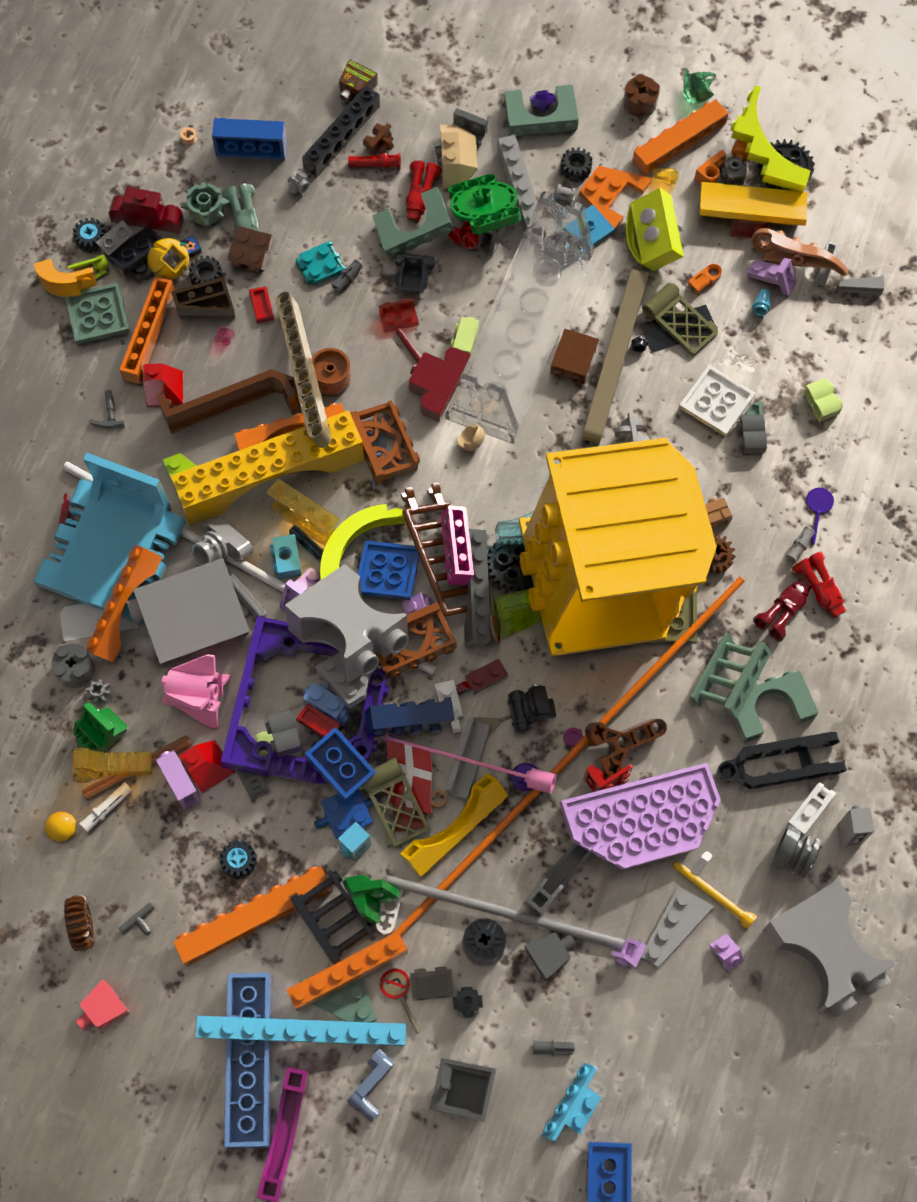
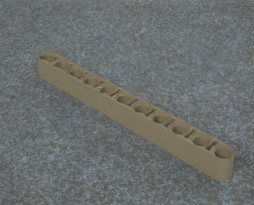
[582,268,649,444]
[276,291,331,448]

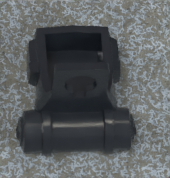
[394,252,436,294]
[507,684,557,734]

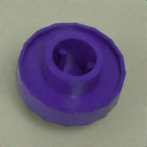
[530,90,556,111]
[510,763,538,791]

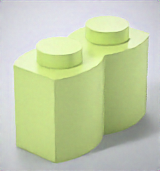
[803,378,843,422]

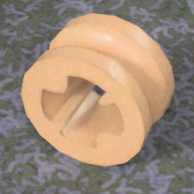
[180,127,197,145]

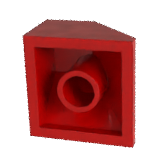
[143,363,184,407]
[179,740,236,794]

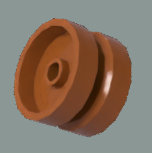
[312,348,351,395]

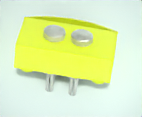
[626,188,686,272]

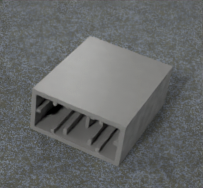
[126,558,250,664]

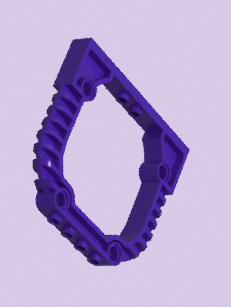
[221,616,389,784]

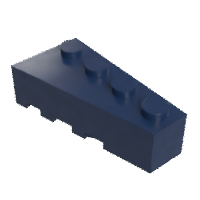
[364,697,455,737]

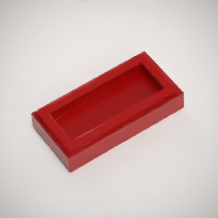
[249,286,274,324]
[296,703,340,738]

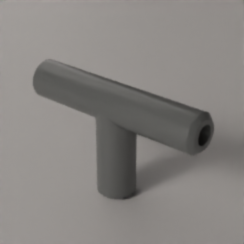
[118,902,155,935]

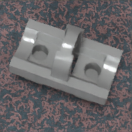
[614,413,645,443]

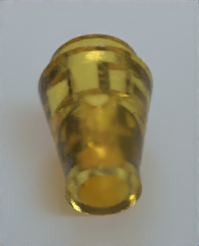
[652,168,679,186]

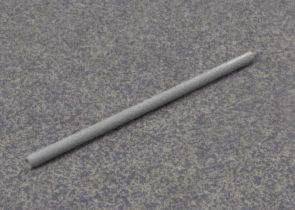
[386,875,624,949]

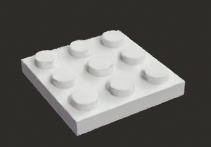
[679,365,755,437]

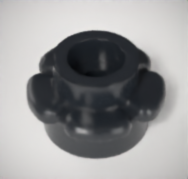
[631,336,648,353]

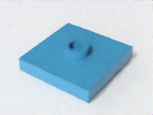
[565,205,615,250]

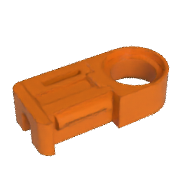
[688,264,722,295]

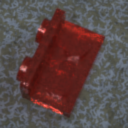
[730,218,768,238]
[378,298,419,333]

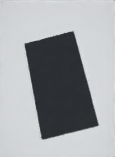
[640,304,718,352]

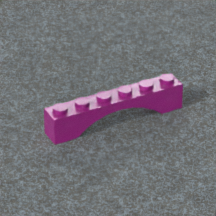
[257,1067,309,1202]

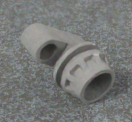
[192,517,253,565]

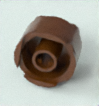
[623,74,660,117]

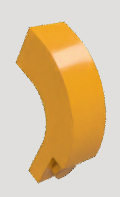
[34,259,97,297]

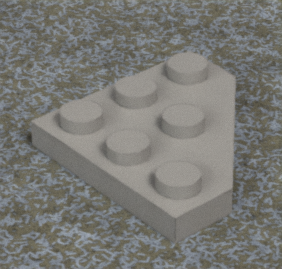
[316,652,376,709]

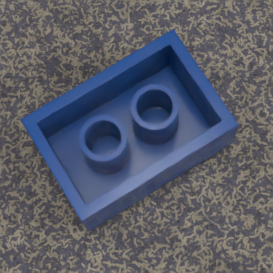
[304,727,376,802]

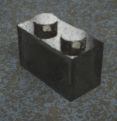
[410,966,454,1001]

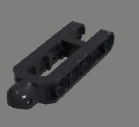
[717,732,847,790]

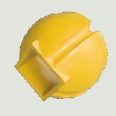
[147,238,189,280]

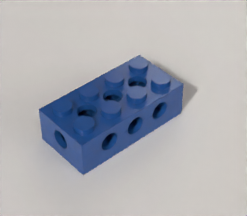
[586,1142,632,1202]

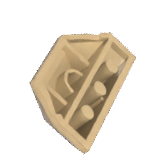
[440,124,477,190]

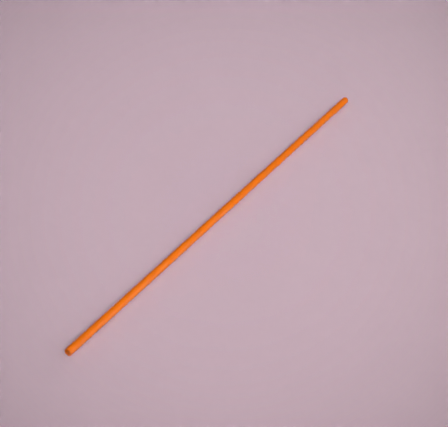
[392,577,745,936]

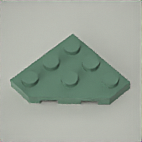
[298,976,377,1023]

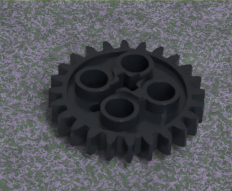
[757,139,815,190]
[487,537,534,596]

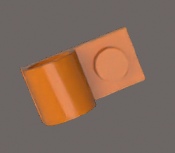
[694,150,726,185]

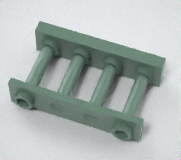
[690,632,771,718]

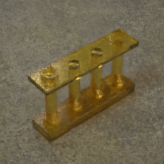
[266,478,340,546]

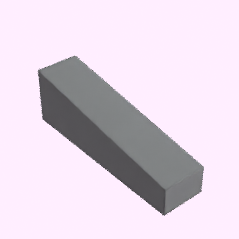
[814,242,838,286]
[837,276,884,294]

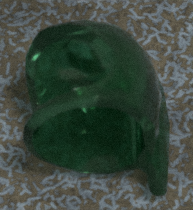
[683,69,716,104]

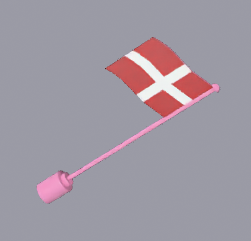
[383,734,557,814]

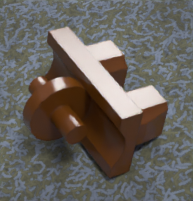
[363,123,394,156]

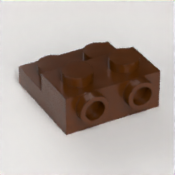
[227,226,273,272]

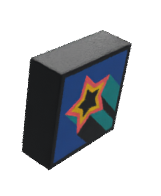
[179,235,202,258]

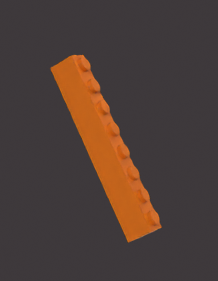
[174,866,333,967]

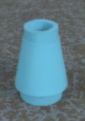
[752,289,770,316]

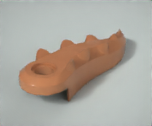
[751,228,848,277]

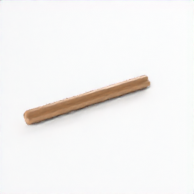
[82,736,191,800]

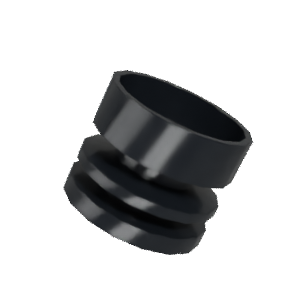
[463,918,506,967]

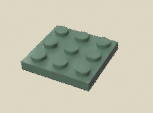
[66,283,130,345]

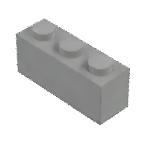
[838,805,874,847]

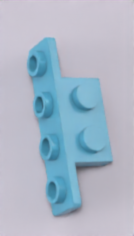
[542,1063,601,1142]

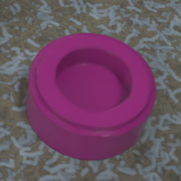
[563,728,583,748]

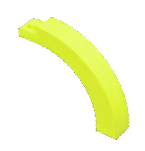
[319,504,406,581]

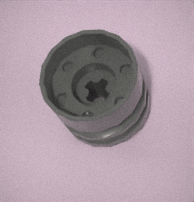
[772,825,821,878]

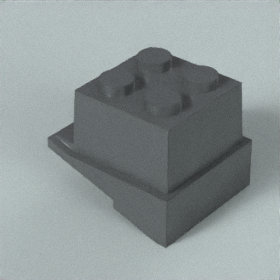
[429,1058,496,1122]

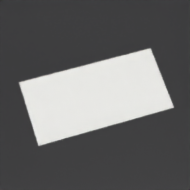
[60,604,138,641]

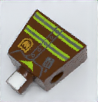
[339,59,378,102]

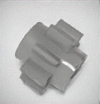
[287,172,309,194]
[86,679,112,705]

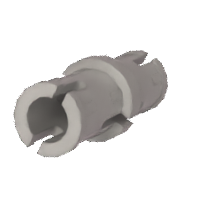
[786,526,815,563]

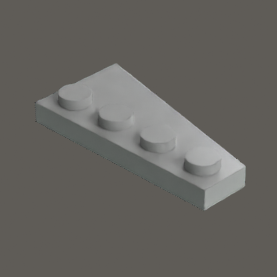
[641,886,714,968]

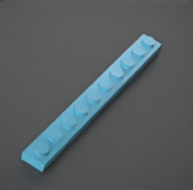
[195,1016,406,1046]

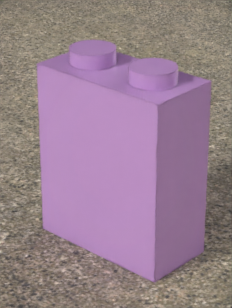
[156,750,201,810]

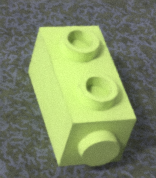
[450,317,479,356]

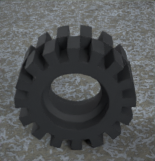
[560,147,593,182]
[189,255,223,285]

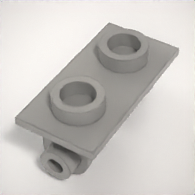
[96,220,135,256]

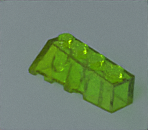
[494,590,542,640]

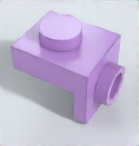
[401,593,434,615]
[710,934,744,971]
[610,938,646,968]

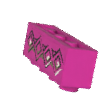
[441,506,474,585]

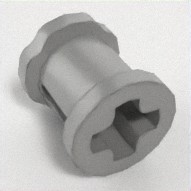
[555,184,576,204]

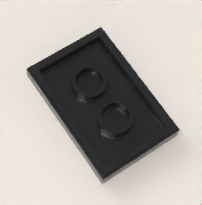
[105,226,163,275]

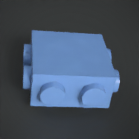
[302,682,350,728]

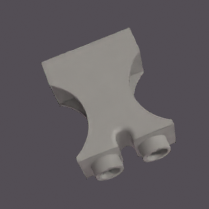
[285,564,409,683]
[764,880,896,1017]

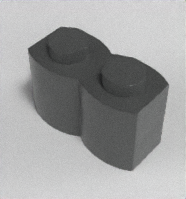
[736,414,767,454]
[265,710,302,757]

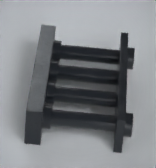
[288,869,376,965]

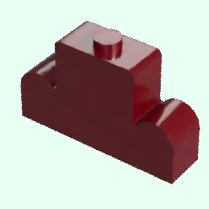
[109,187,184,234]
[408,347,471,422]

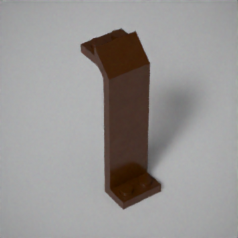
[157,369,300,434]

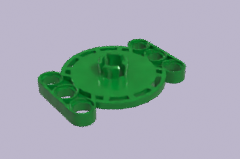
[448,174,521,234]

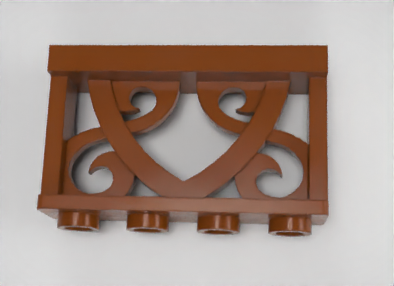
[350,400,420,484]
[376,602,457,679]

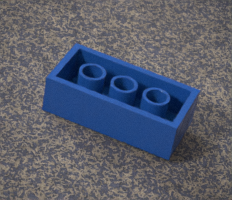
[212,118,287,160]

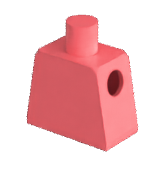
[76,979,130,1030]

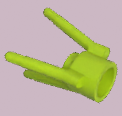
[67,255,109,291]

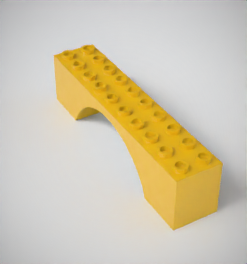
[171,410,364,526]

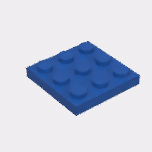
[358,540,420,600]

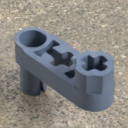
[347,1049,395,1122]

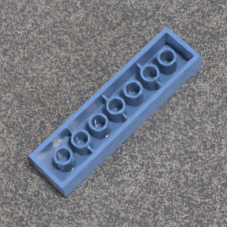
[225,973,272,1149]

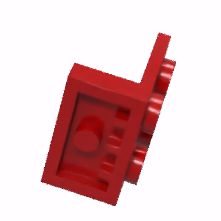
[583,764,633,792]

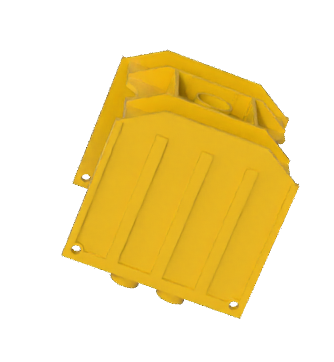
[518,438,716,657]

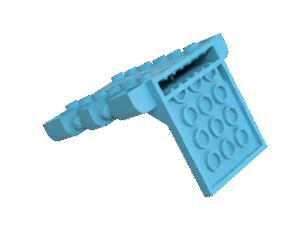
[33,452,186,625]

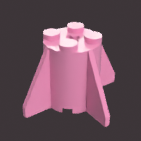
[161,654,231,729]

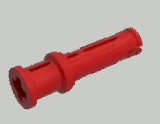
[348,153,401,169]

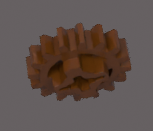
[709,533,736,574]

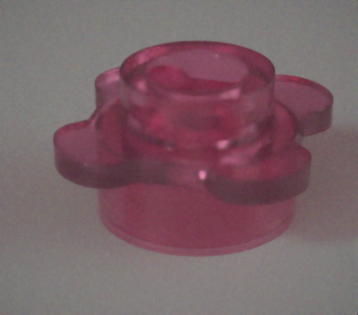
[214,326,235,346]

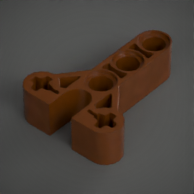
[585,719,667,777]

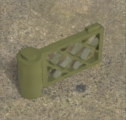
[642,283,718,356]
[361,757,431,847]

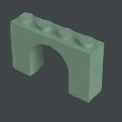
[504,84,579,136]
[372,187,455,258]
[727,670,819,743]

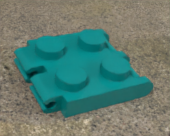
[295,241,347,285]

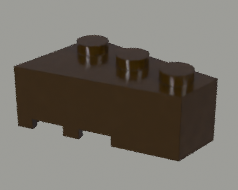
[171,277,235,317]

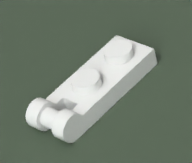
[787,781,836,836]

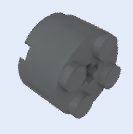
[51,644,95,688]

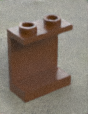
[550,328,599,384]

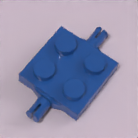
[314,790,379,839]

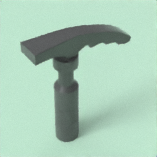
[89,390,125,428]

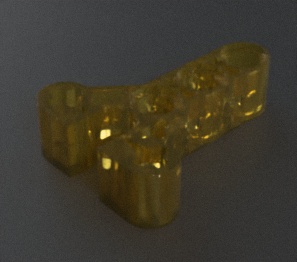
[72,748,152,783]

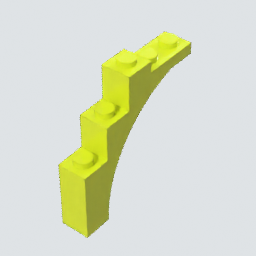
[730,85,811,192]

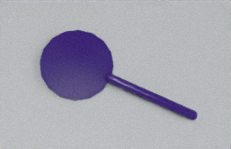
[806,487,834,545]

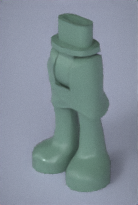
[222,184,259,231]

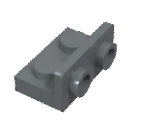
[453,108,488,145]

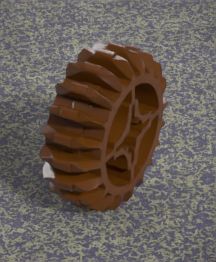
[64,895,95,951]

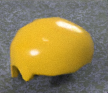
[45,811,76,842]

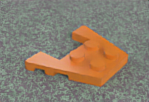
[579,165,652,230]

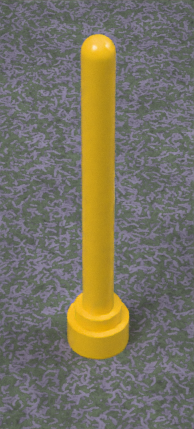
[673,862,757,930]

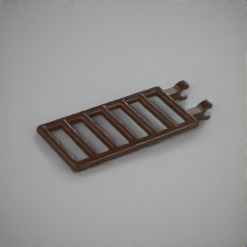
[401,483,490,617]

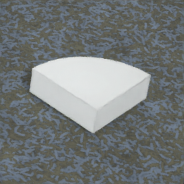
[691,852,712,876]

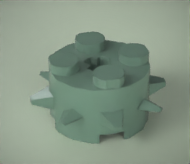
[180,183,229,227]

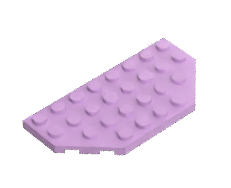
[560,763,721,870]

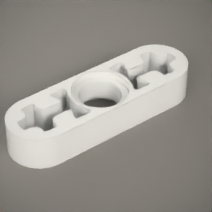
[376,876,404,936]

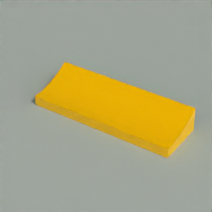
[699,182,808,226]

